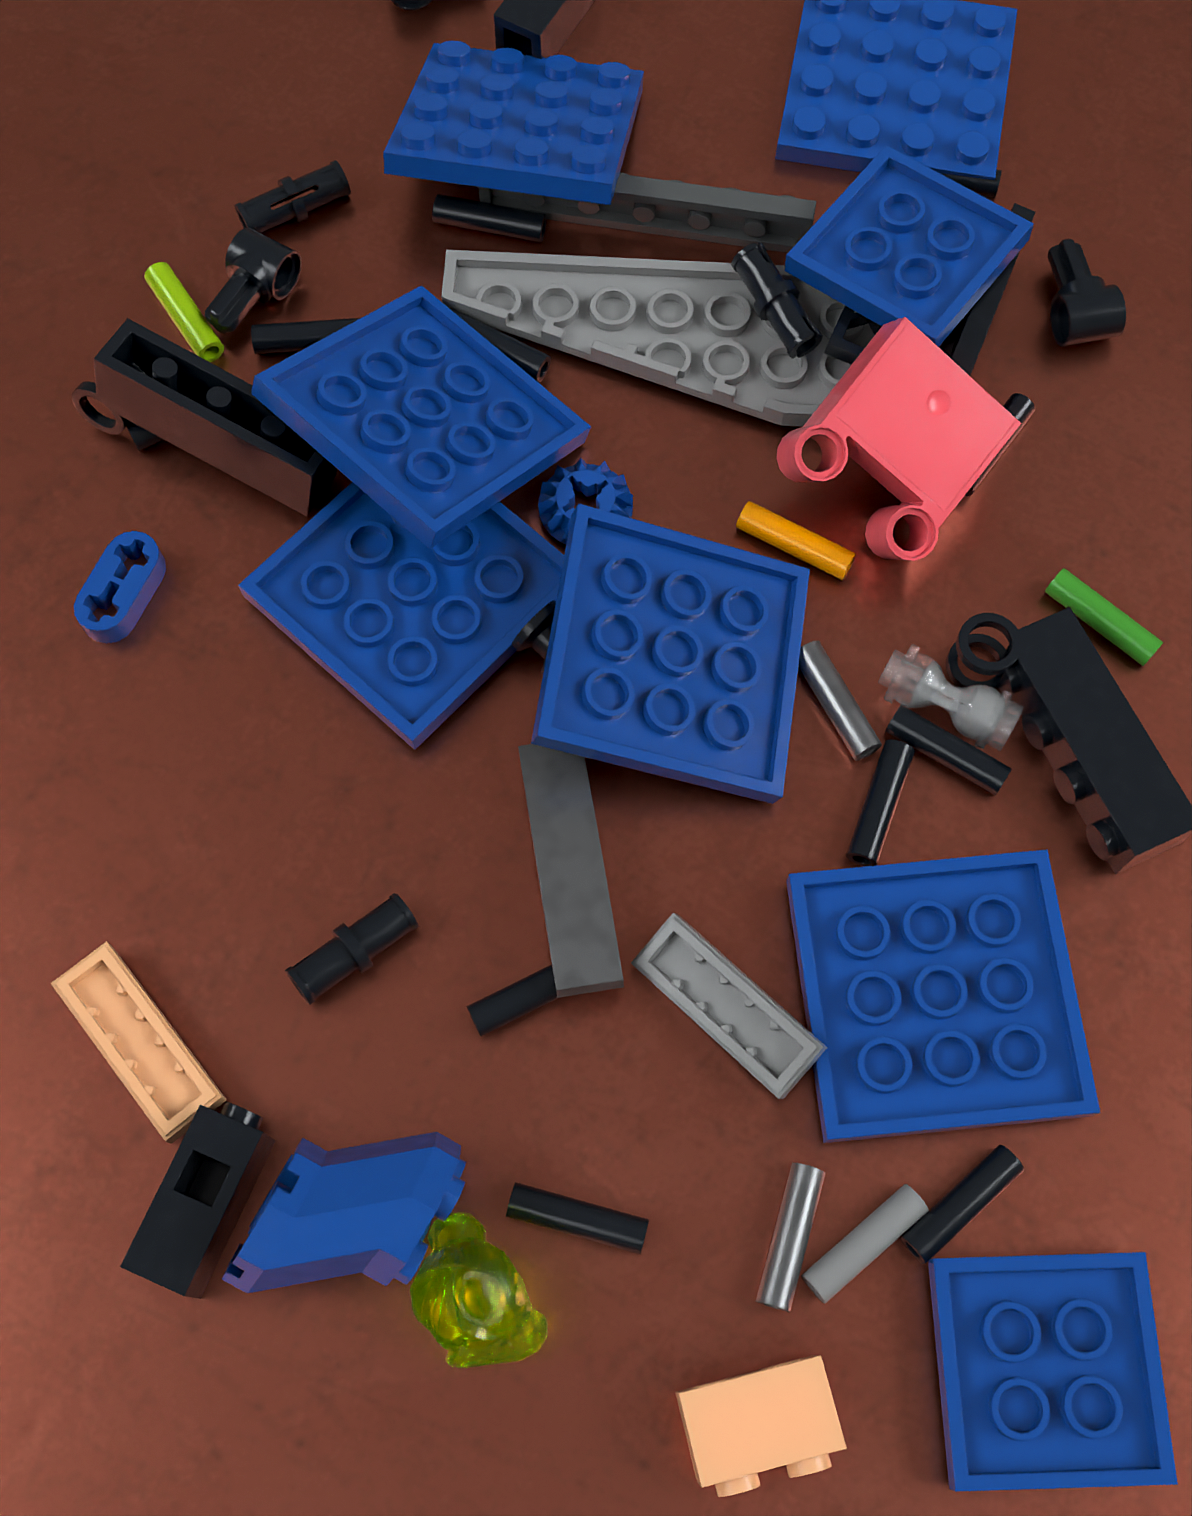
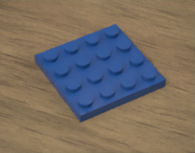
[775,0,1018,180]
[383,41,644,205]
[251,285,591,549]
[238,482,564,750]
[531,503,810,804]
[786,849,1101,1143]

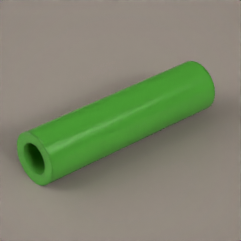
[1045,568,1164,666]

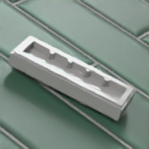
[631,913,828,1099]

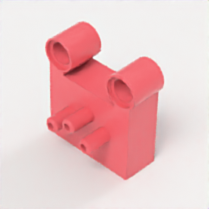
[776,317,1021,561]

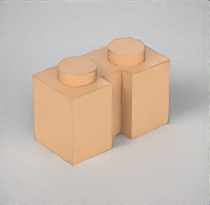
[675,1355,847,1497]

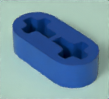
[74,531,166,644]

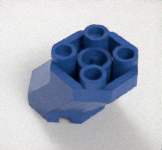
[222,1132,466,1294]

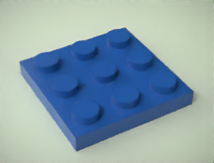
[785,145,1034,347]
[928,1252,1178,1492]

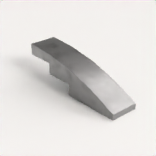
[518,744,624,998]

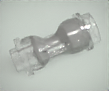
[878,644,1024,751]

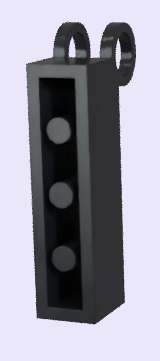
[72,318,337,516]
[946,607,1192,874]

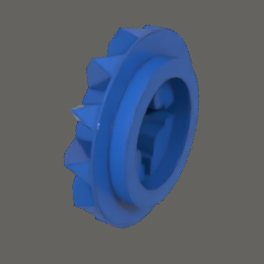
[538,457,633,544]

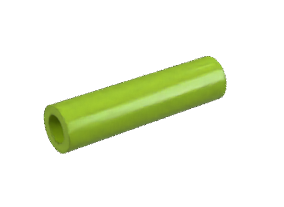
[144,262,224,363]

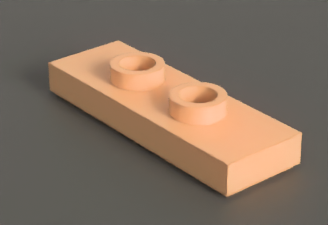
[51,941,227,1144]

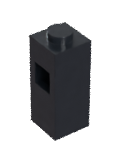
[493,0,595,59]
[120,1102,276,1299]

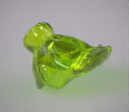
[410,1212,548,1368]

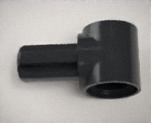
[205,228,302,334]
[1047,239,1126,347]

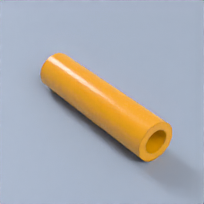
[736,501,856,581]

